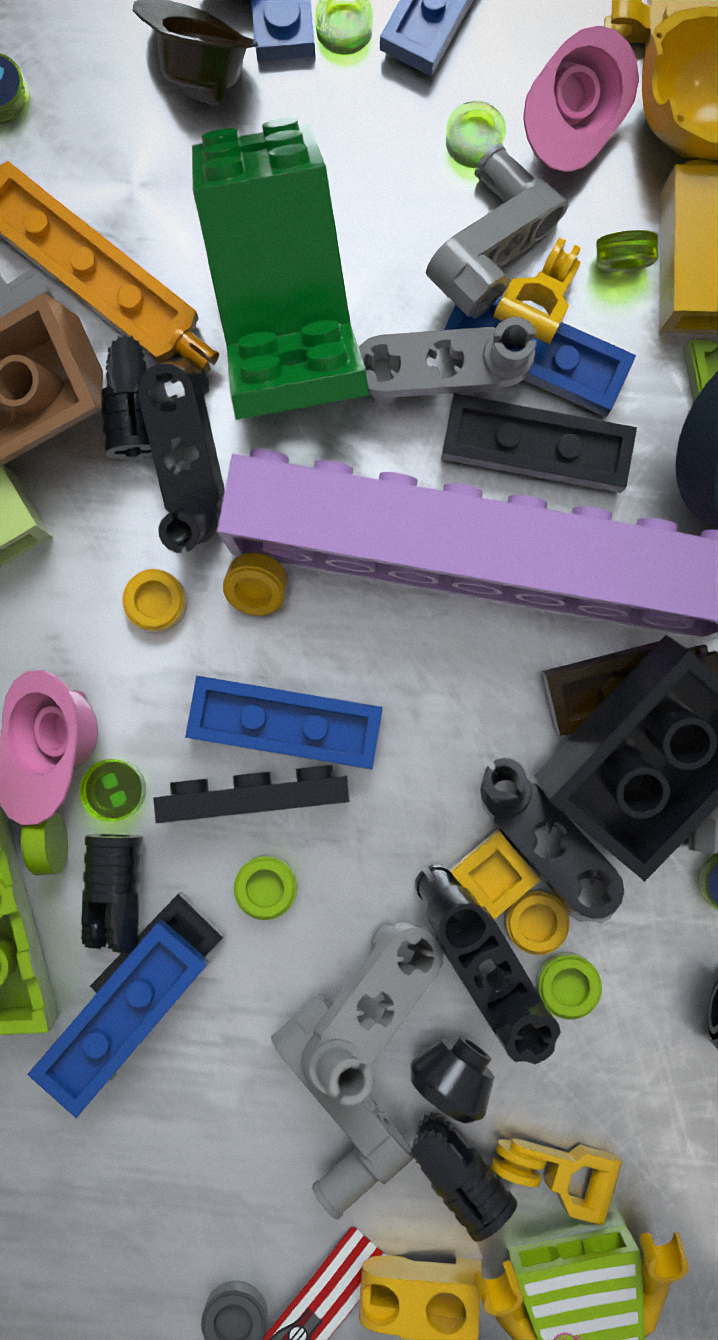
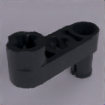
[138,358,225,553]
[480,758,624,924]
[415,864,561,1064]

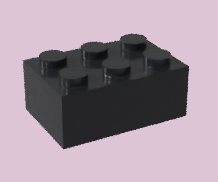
[534,635,718,882]

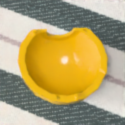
[641,5,718,162]

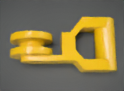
[493,236,582,345]
[491,1139,623,1225]

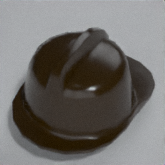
[132,0,258,105]

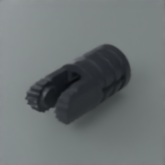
[101,334,152,459]
[81,834,143,954]
[411,1112,518,1242]

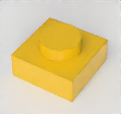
[449,830,541,920]

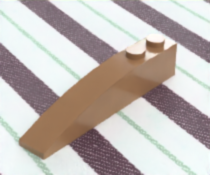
[0,293,103,466]

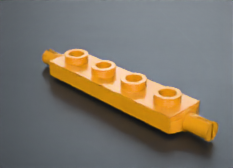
[0,161,219,373]

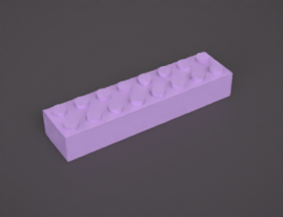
[217,449,718,640]

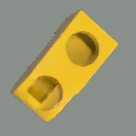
[359,1255,482,1340]

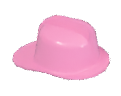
[523,25,639,172]
[0,670,99,825]

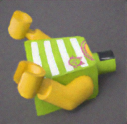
[474,1225,689,1340]

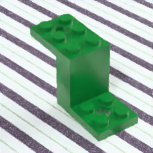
[192,117,370,420]

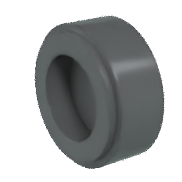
[201,1281,268,1340]

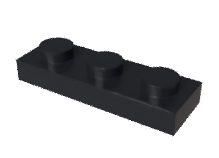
[441,393,637,493]
[153,765,350,823]

